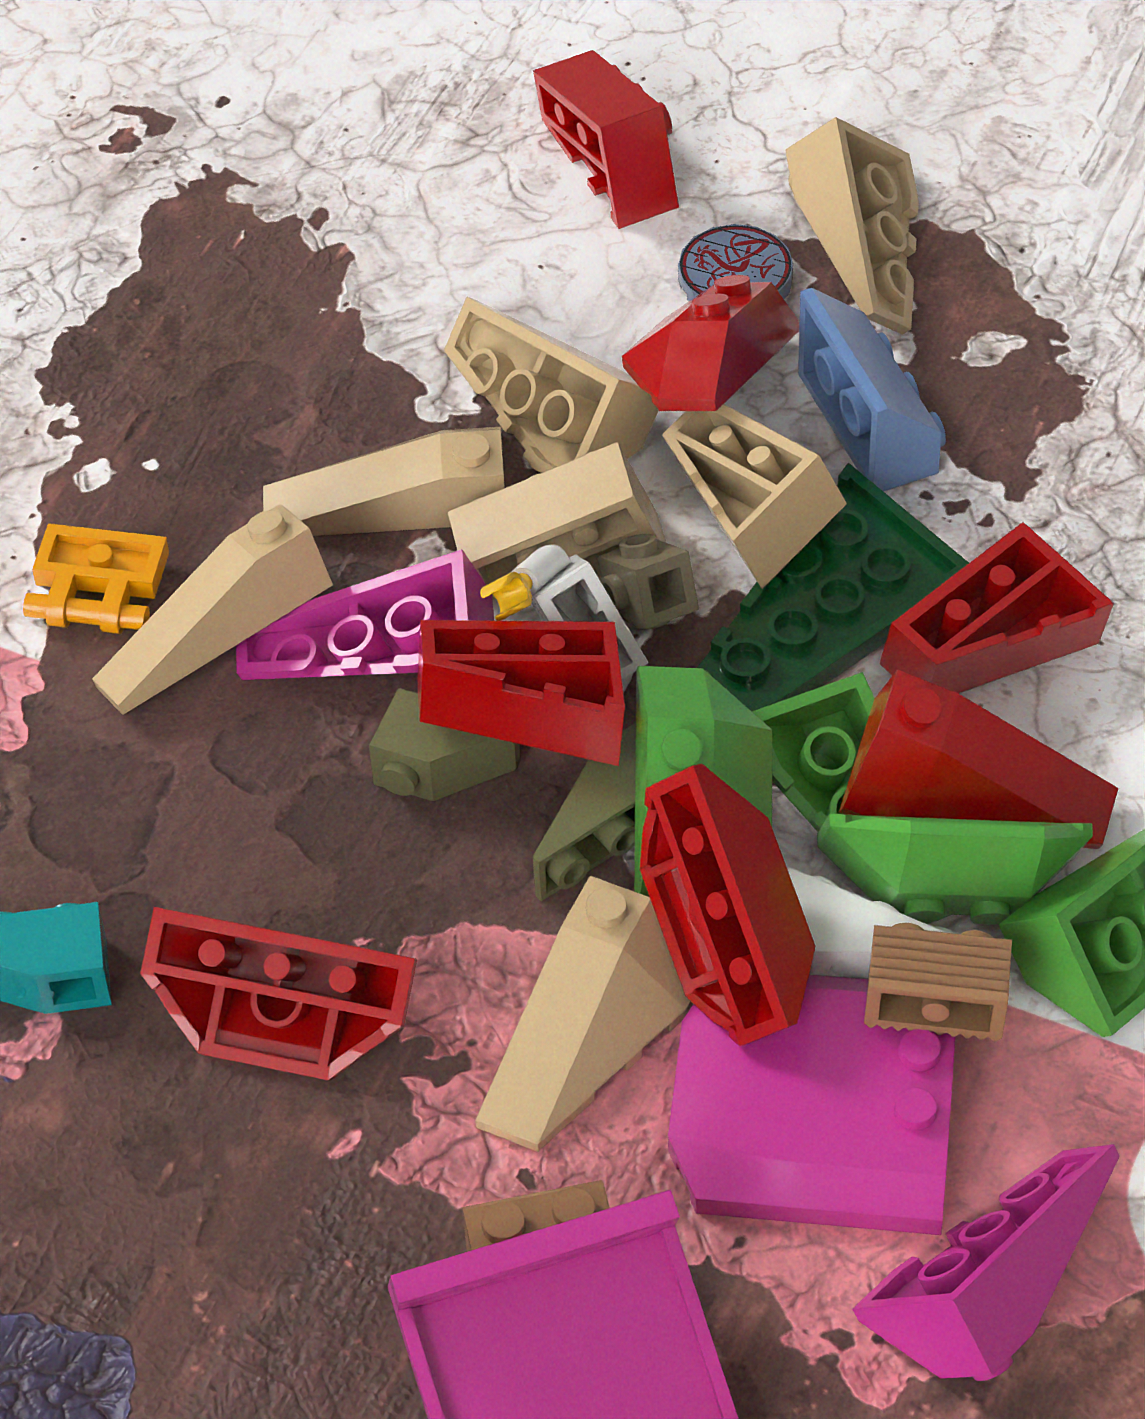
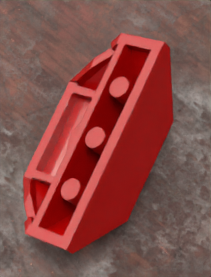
[622,275,799,411]
[640,763,816,1046]
[140,907,417,1080]

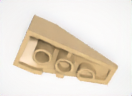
[475,876,693,1152]

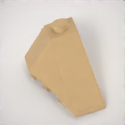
[785,117,919,335]
[444,297,659,473]
[263,427,504,536]
[92,504,333,715]

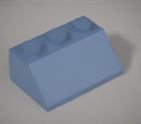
[798,288,946,492]

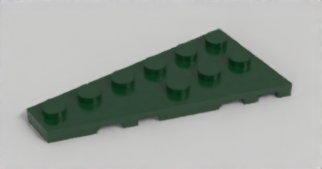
[697,463,969,712]

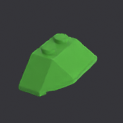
[634,666,772,897]
[817,813,1093,925]

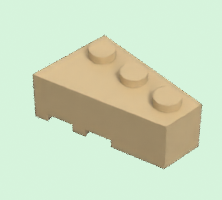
[662,404,847,589]
[448,442,666,599]

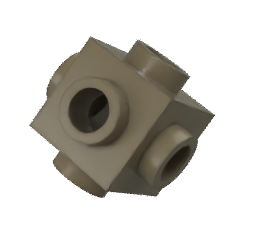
[598,534,699,629]

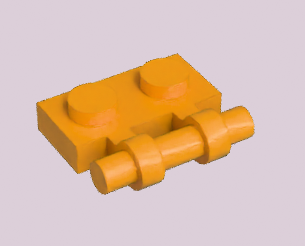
[23,523,169,634]

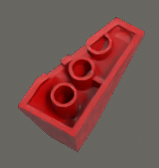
[839,669,1119,849]

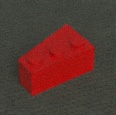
[533,50,679,229]
[880,522,1114,693]
[417,620,625,766]

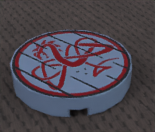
[678,224,793,301]

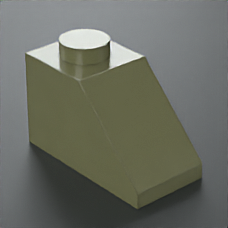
[369,688,521,801]

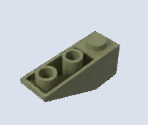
[533,723,636,901]

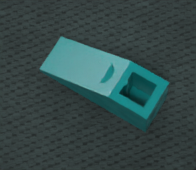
[0,902,112,1014]

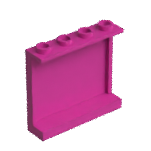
[388,1189,739,1419]

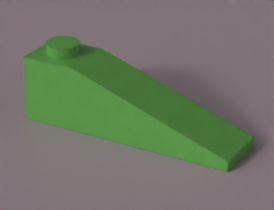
[752,672,951,924]
[998,829,1145,1037]

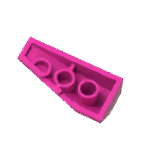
[236,549,494,680]
[852,1144,1120,1381]

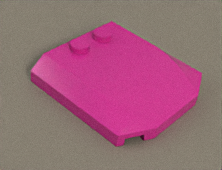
[668,974,956,1235]

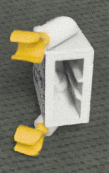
[480,545,648,693]

